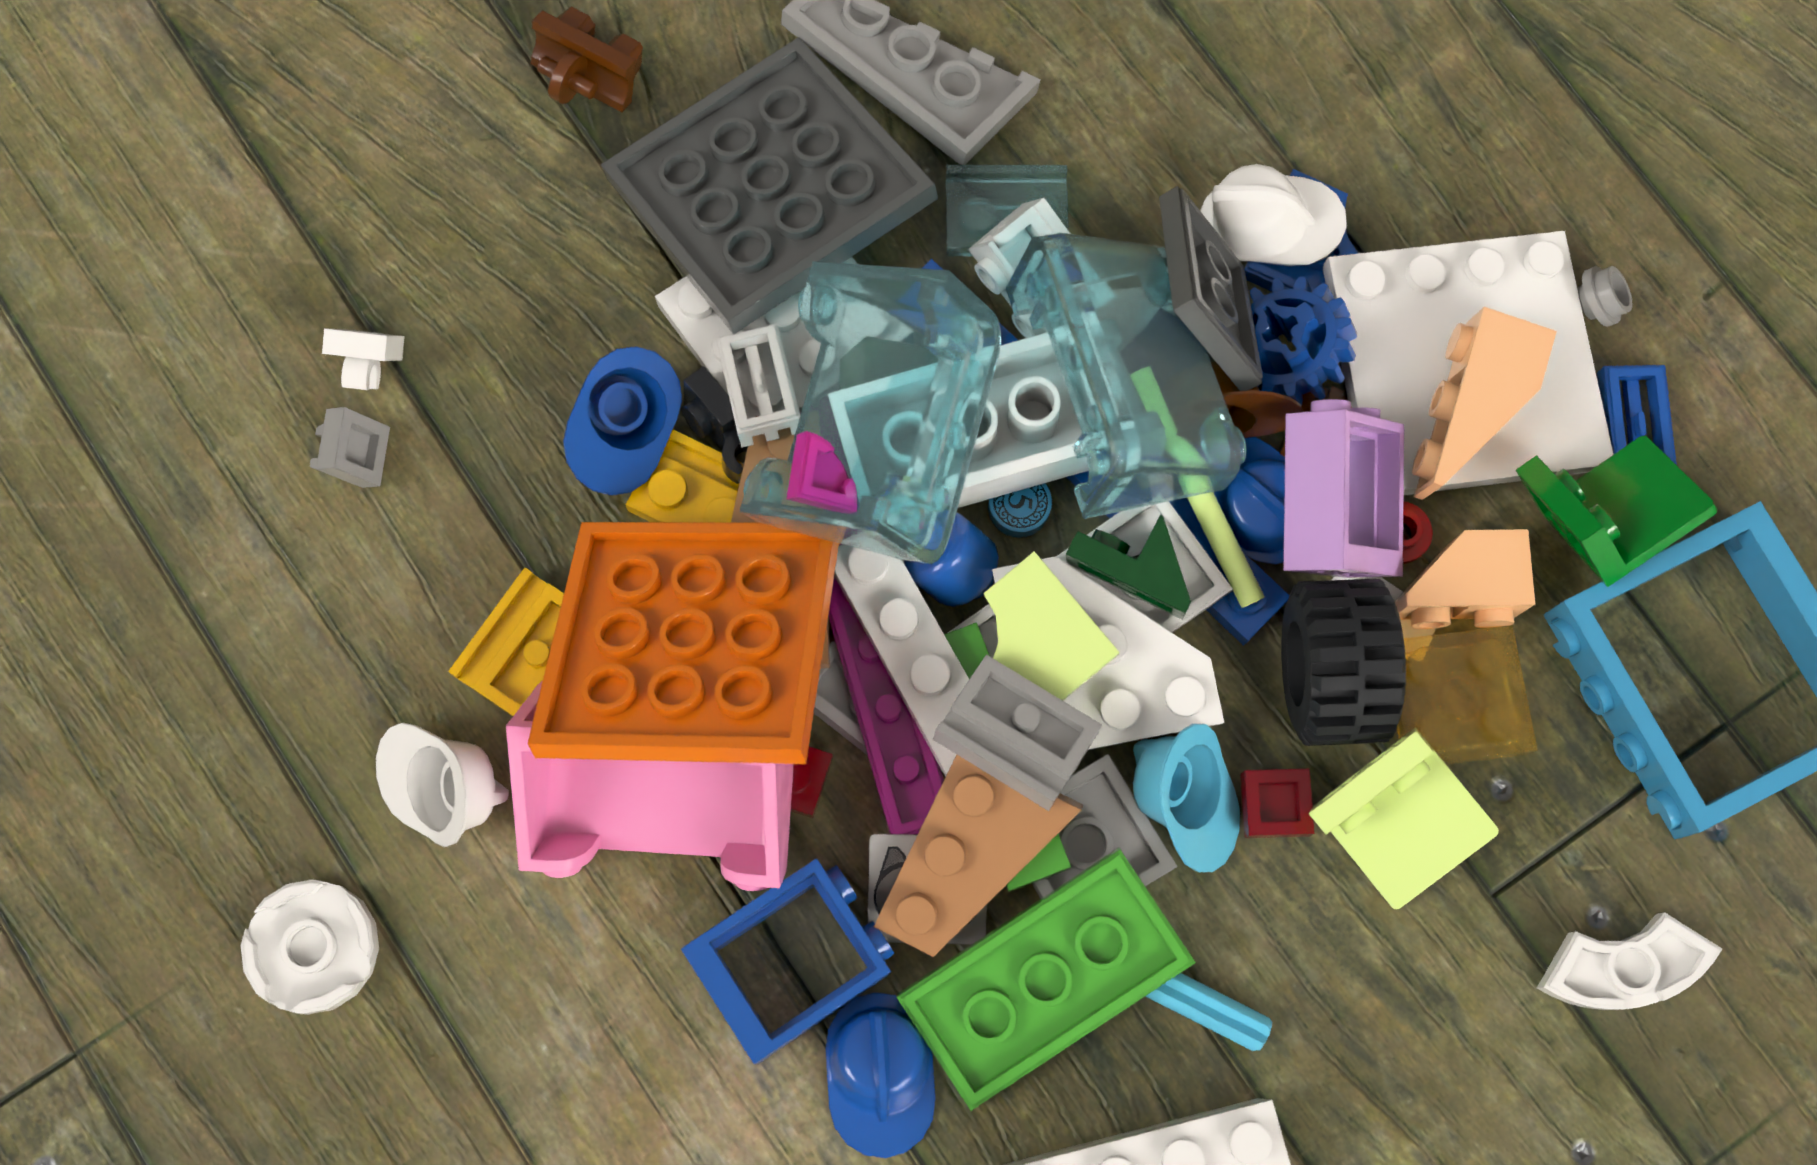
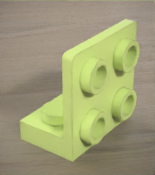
[1309,727,1499,909]

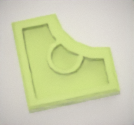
[984,551,1120,701]

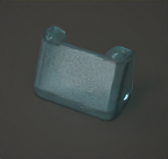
[1005,232,1246,519]
[739,262,1001,564]

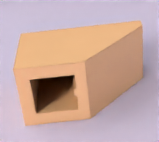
[1395,529,1535,629]

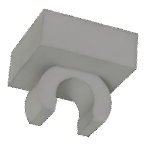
[310,407,390,488]

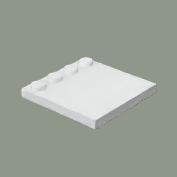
[1322,231,1613,495]

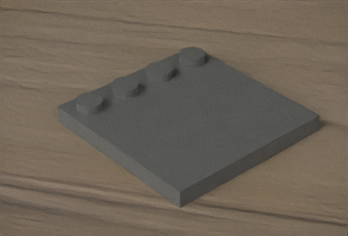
[600,37,938,334]

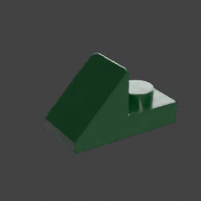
[1066,514,1191,620]

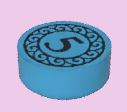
[988,483,1052,537]

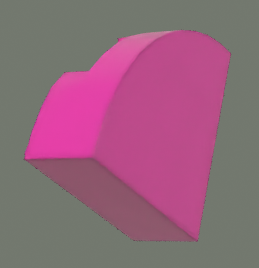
[786,431,857,514]

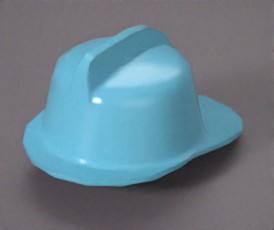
[1133,724,1240,872]

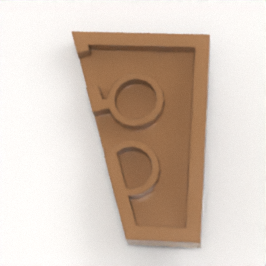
[873,754,1083,957]

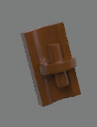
[531,6,643,113]

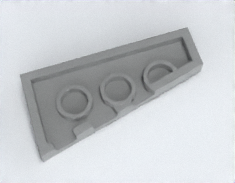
[781,0,1041,167]

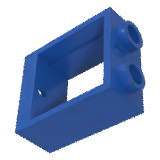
[681,858,894,1065]

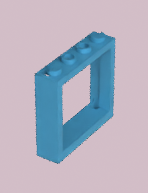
[1543,501,1817,840]

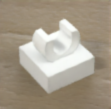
[322,328,404,390]

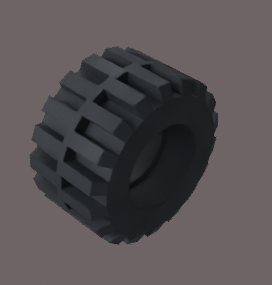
[1281,579,1406,746]

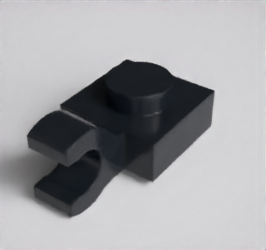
[681,366,748,484]

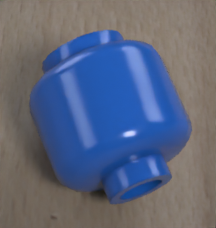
[904,512,999,607]

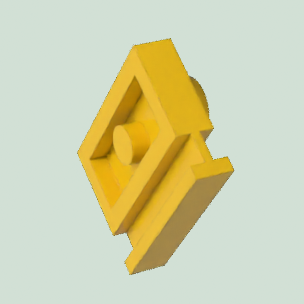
[625,429,744,522]
[448,567,564,717]

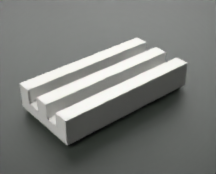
[716,323,804,448]

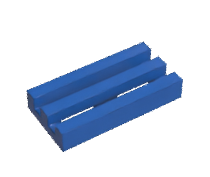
[1597,365,1677,465]

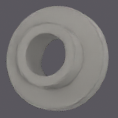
[1577,266,1632,327]

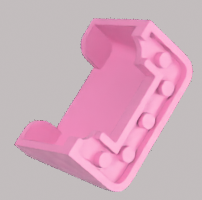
[506,681,793,891]

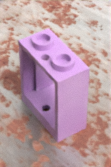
[1284,400,1404,578]

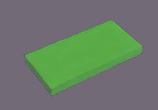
[896,847,1196,1111]

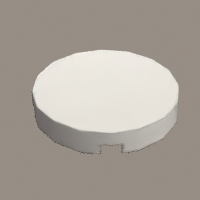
[241,879,379,1014]

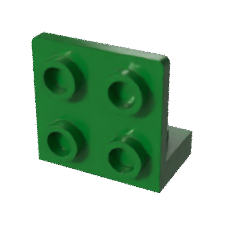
[1515,436,1717,587]

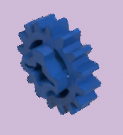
[1250,276,1358,406]

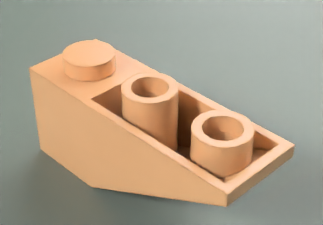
[1412,307,1557,500]

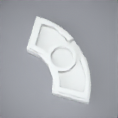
[1537,912,1722,1010]

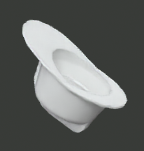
[1201,164,1347,266]
[376,723,509,847]

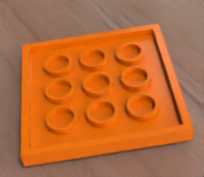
[527,522,840,764]

